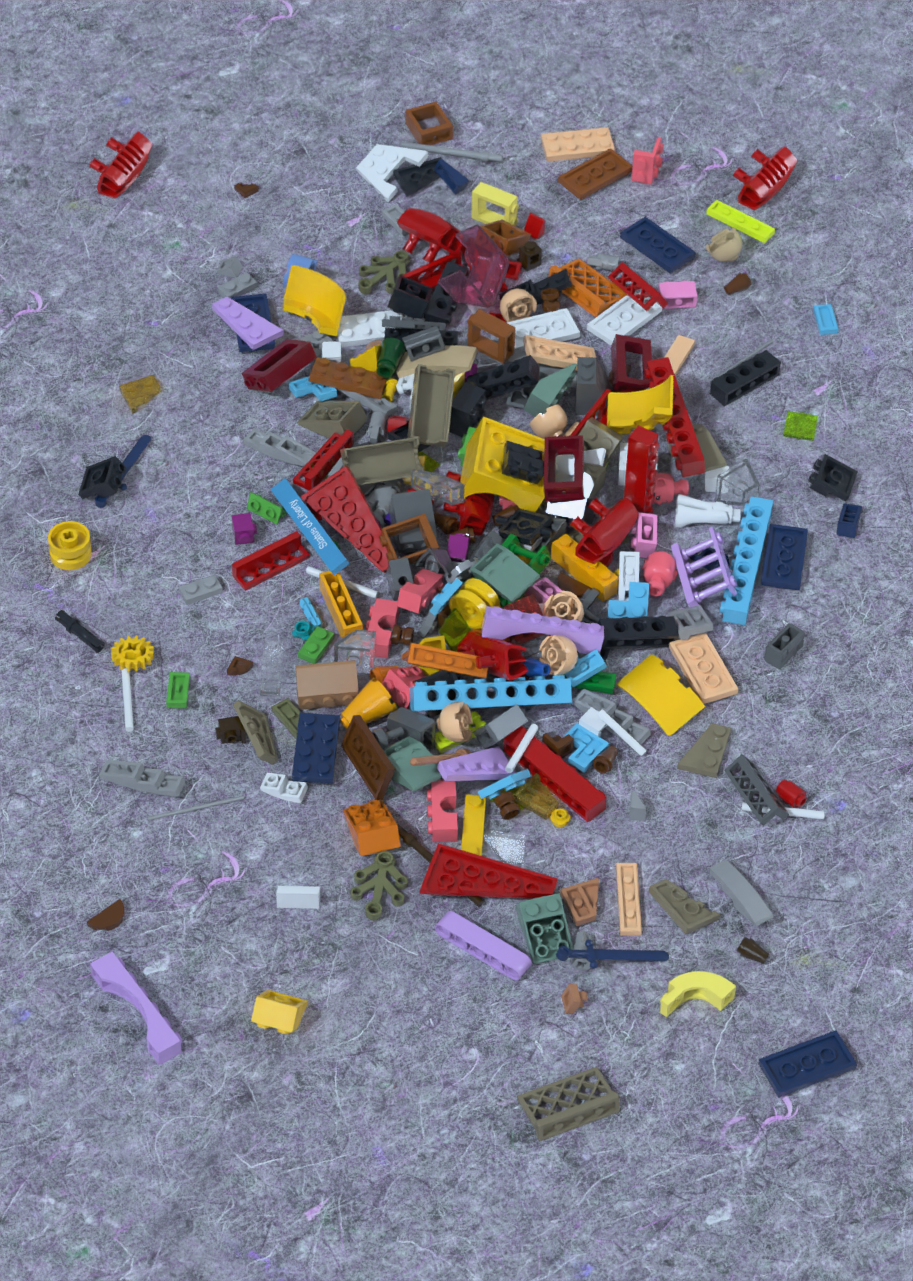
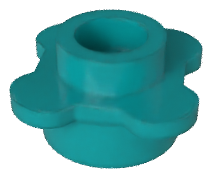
[292,620,315,641]

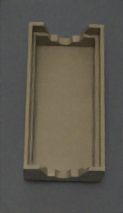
[407,364,456,447]
[340,437,424,485]

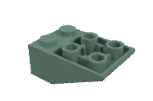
[523,363,577,417]
[470,543,540,603]
[383,736,442,791]
[515,893,573,964]

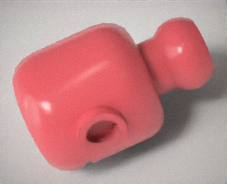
[653,473,689,505]
[642,551,678,597]

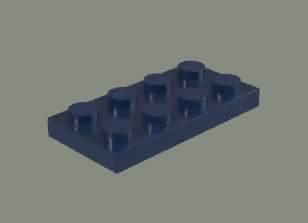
[620,216,696,274]
[231,294,275,353]
[761,524,808,591]
[292,713,340,784]
[758,1030,857,1098]

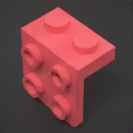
[631,137,664,185]
[382,666,426,710]

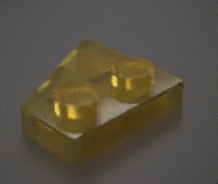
[119,375,161,414]
[514,773,559,820]

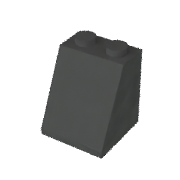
[575,357,613,416]
[389,489,437,553]

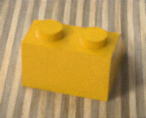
[251,990,308,1034]

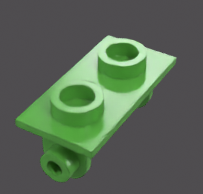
[246,492,287,525]

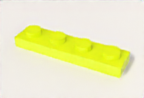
[706,200,775,243]

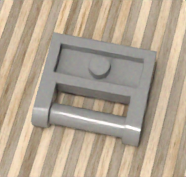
[667,605,713,640]

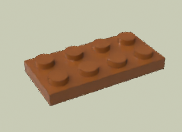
[558,148,633,200]
[309,358,387,399]

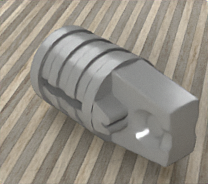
[587,253,621,271]
[367,412,388,444]
[572,930,591,971]

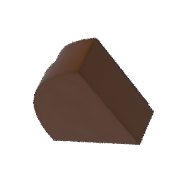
[234,183,259,198]
[227,656,253,676]

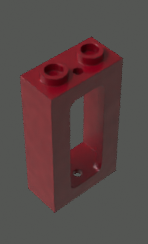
[611,334,652,393]
[241,339,317,392]
[544,435,584,501]

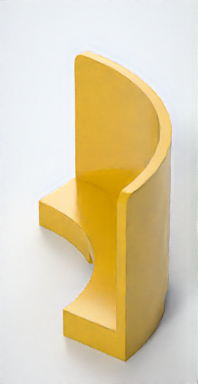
[282,265,346,336]
[607,375,673,434]
[616,654,705,736]

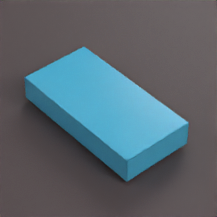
[813,304,838,335]

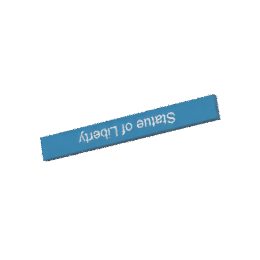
[270,478,350,576]

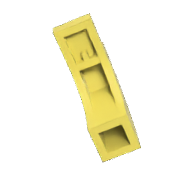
[660,971,736,1017]

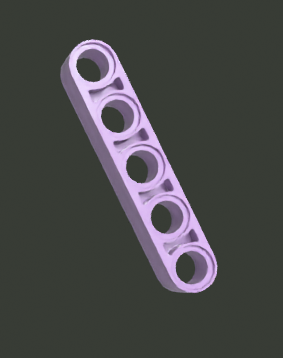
[434,911,532,980]

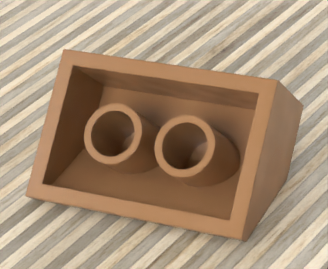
[296,660,358,709]

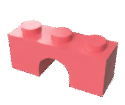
[397,568,444,613]
[362,598,399,658]
[427,780,458,842]

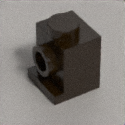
[517,241,542,272]
[215,716,246,744]

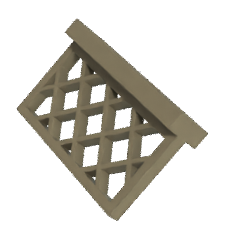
[517,1067,620,1142]

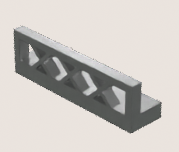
[724,754,789,826]

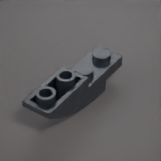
[499,269,572,305]

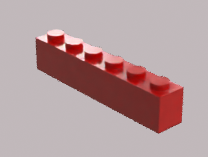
[624,425,659,514]
[503,725,606,822]

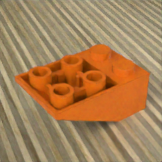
[343,800,401,856]

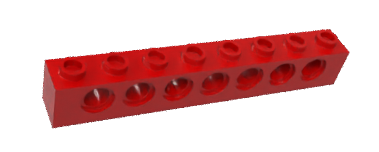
[644,357,705,477]

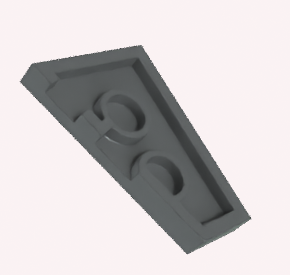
[382,316,446,330]

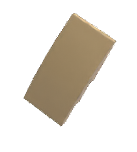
[396,345,478,378]

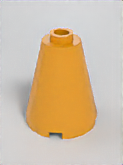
[340,678,397,729]

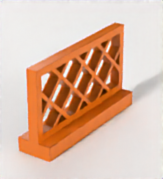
[548,258,627,317]
[401,643,488,679]

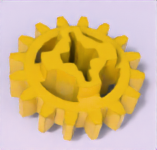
[111,635,154,672]

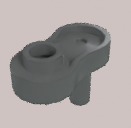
[581,588,600,624]
[372,727,404,749]

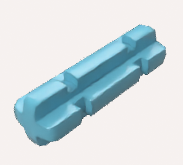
[299,597,323,628]

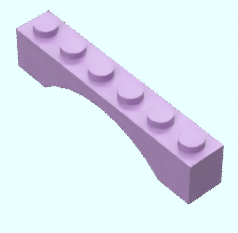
[482,606,604,654]
[90,952,182,1065]

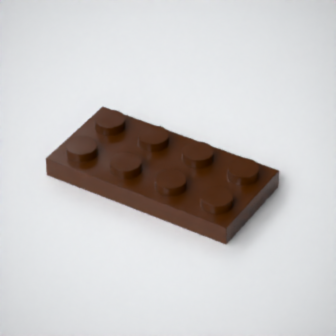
[341,715,395,800]

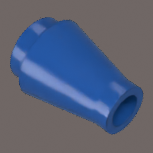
[523,657,551,677]

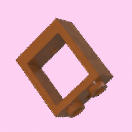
[405,101,453,145]
[475,219,531,257]
[467,309,516,364]
[379,514,439,564]

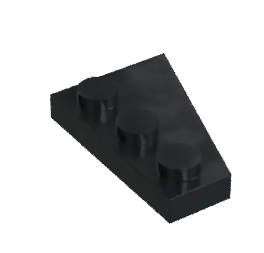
[393,157,441,197]

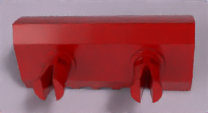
[89,132,152,198]
[733,146,797,210]
[397,208,464,263]
[443,470,494,536]
[570,497,639,563]
[460,634,528,680]

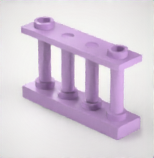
[671,527,737,607]

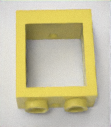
[471,182,519,226]

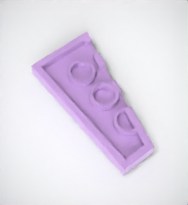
[212,297,283,350]
[437,746,516,781]

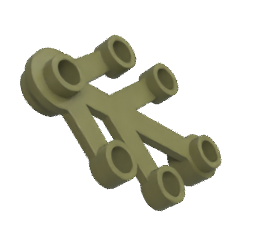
[358,250,410,295]
[350,851,408,921]

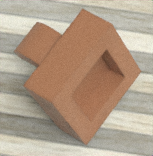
[561,984,588,1014]

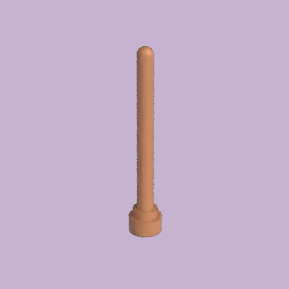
[410,749,471,766]

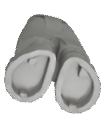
[366,479,401,528]

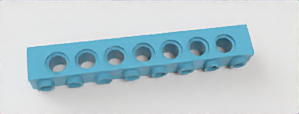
[720,496,773,625]
[409,675,572,711]

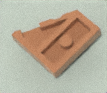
[560,878,599,926]

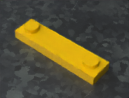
[461,795,486,856]

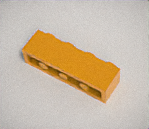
[551,534,619,602]
[319,571,363,645]

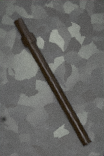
[397,824,484,907]

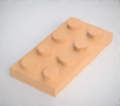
[541,127,615,162]
[523,334,596,370]
[669,633,738,704]

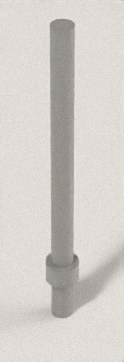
[400,142,503,162]

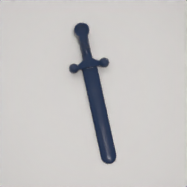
[95,435,151,508]
[556,939,669,969]

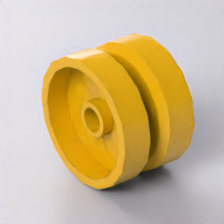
[48,521,92,571]
[449,578,500,629]

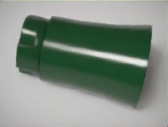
[376,338,406,378]

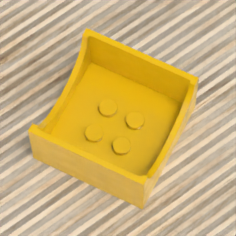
[457,416,545,512]

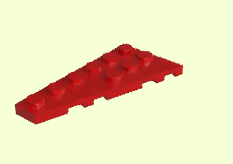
[300,466,388,573]
[419,843,558,898]

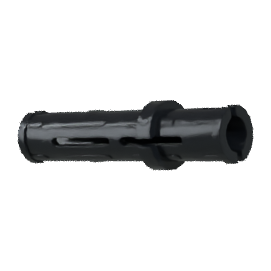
[55,610,105,653]

